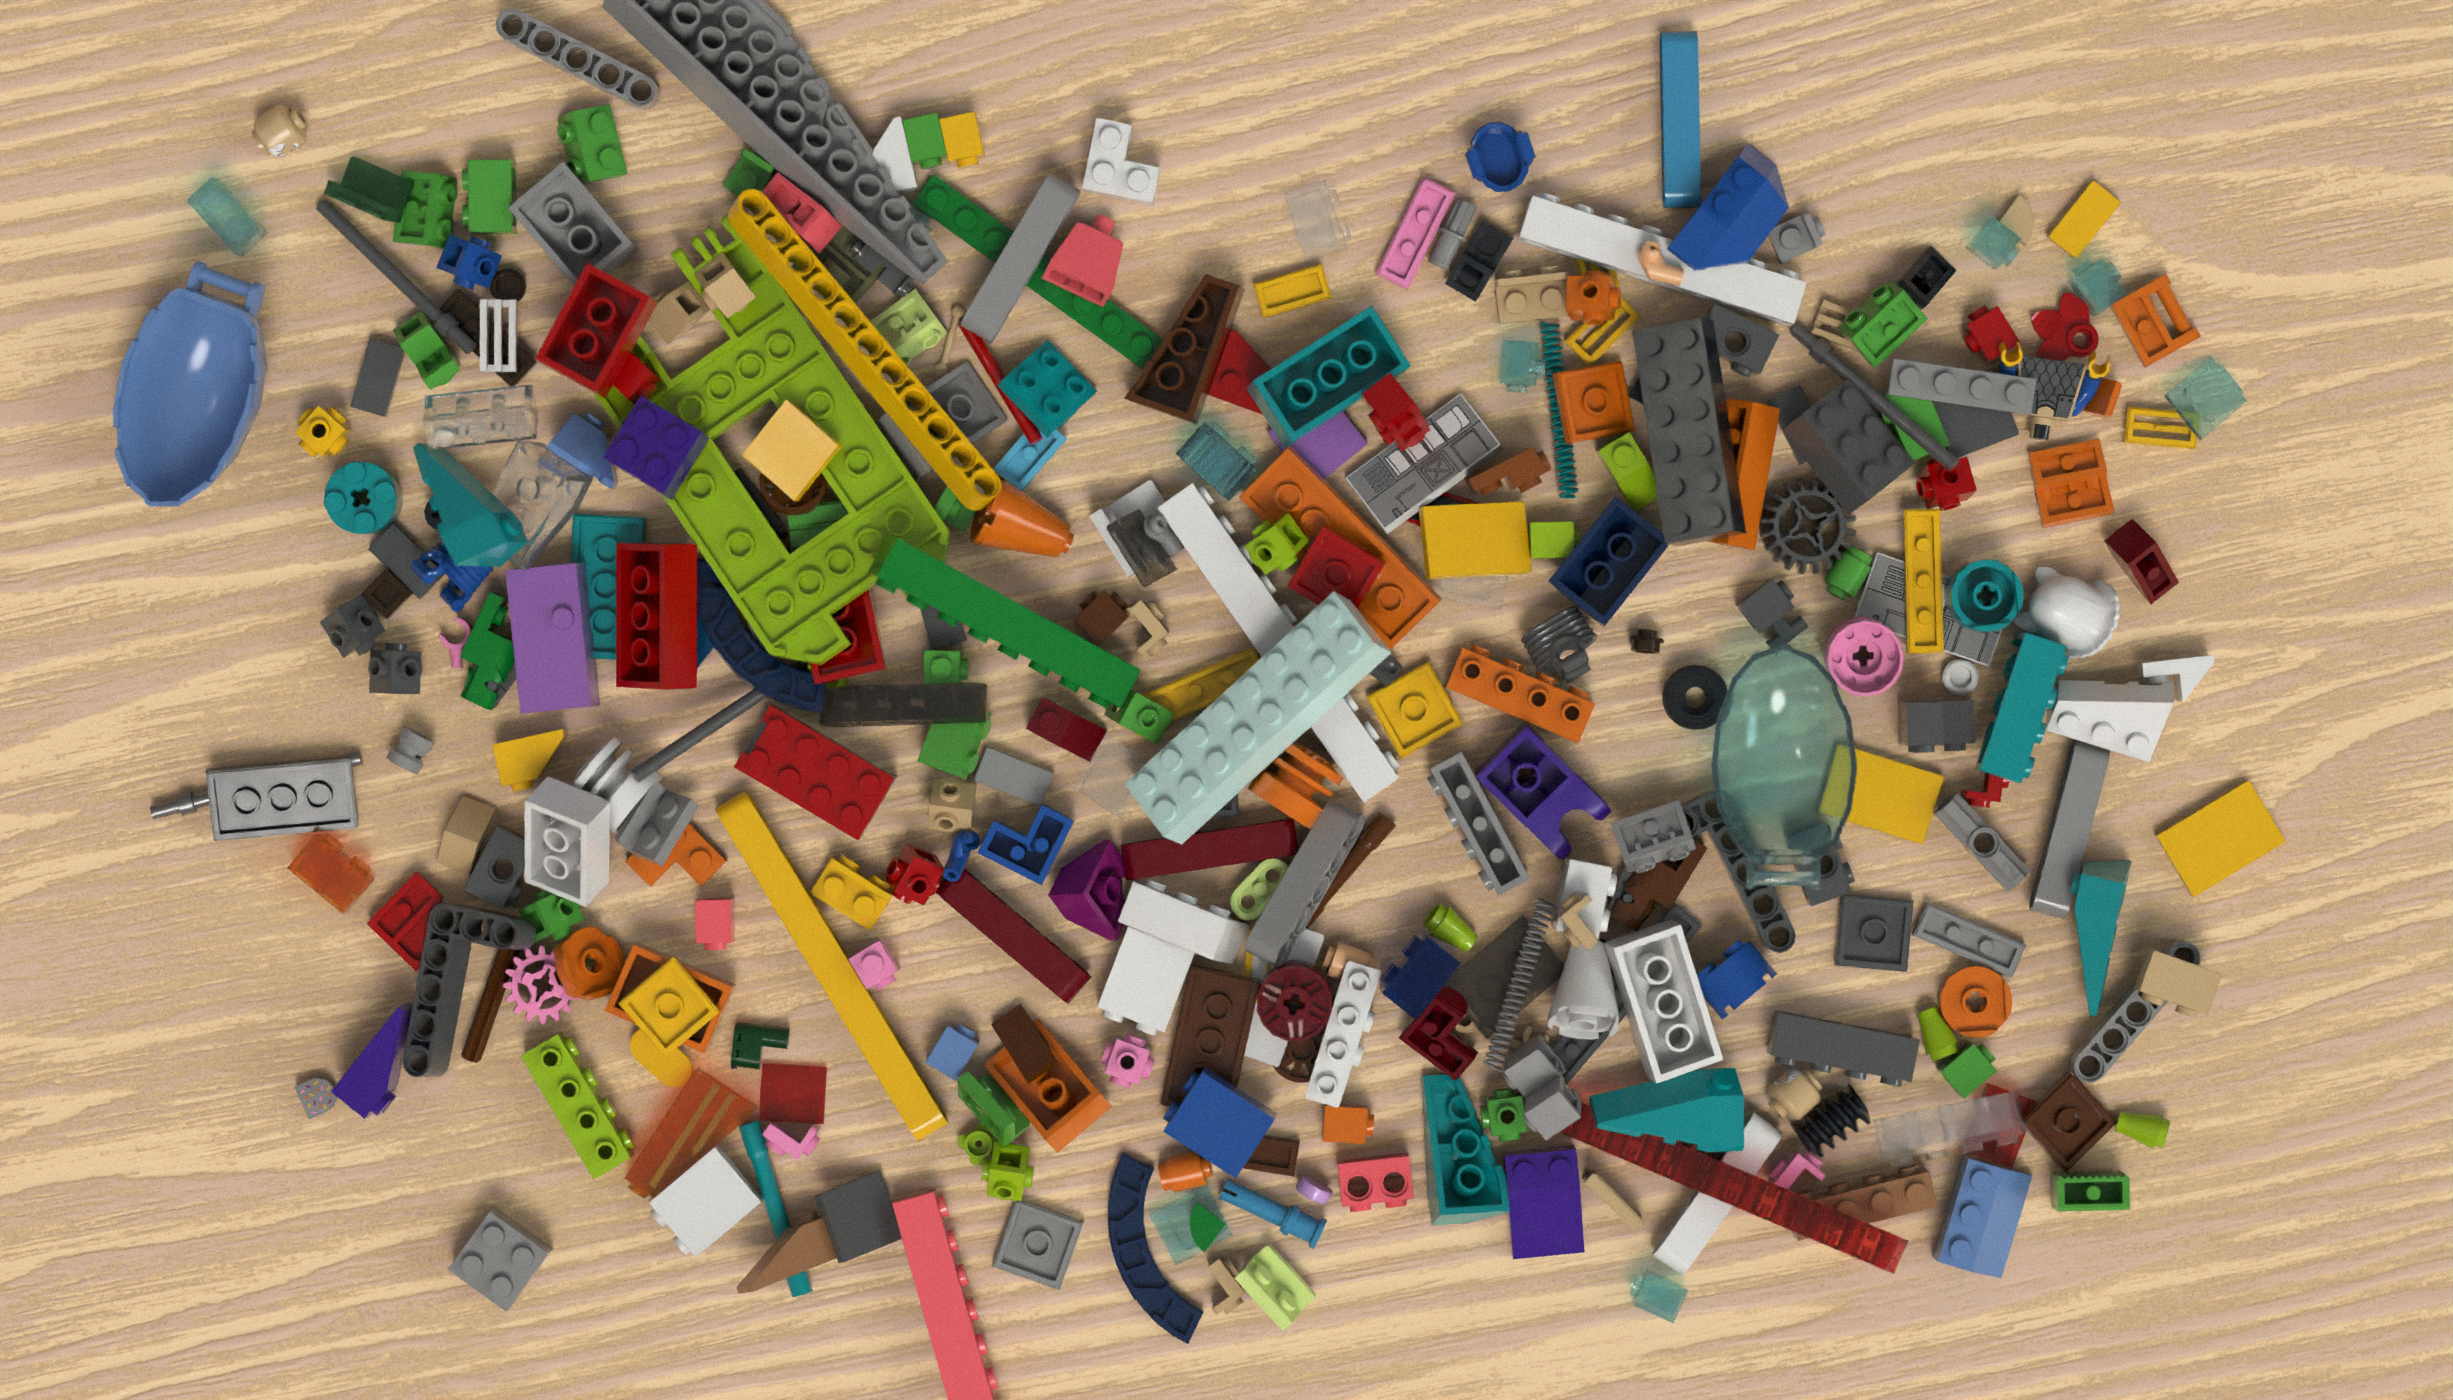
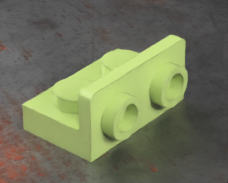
[870,288,947,366]
[1234,1244,1316,1331]

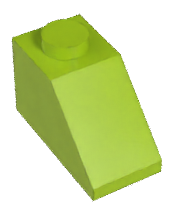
[1596,432,1658,512]

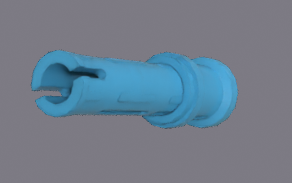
[1219,1178,1327,1249]

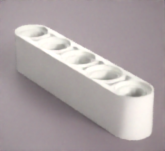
[1652,1112,1783,1276]

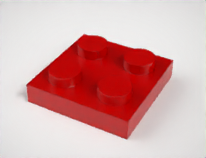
[1287,524,1387,609]

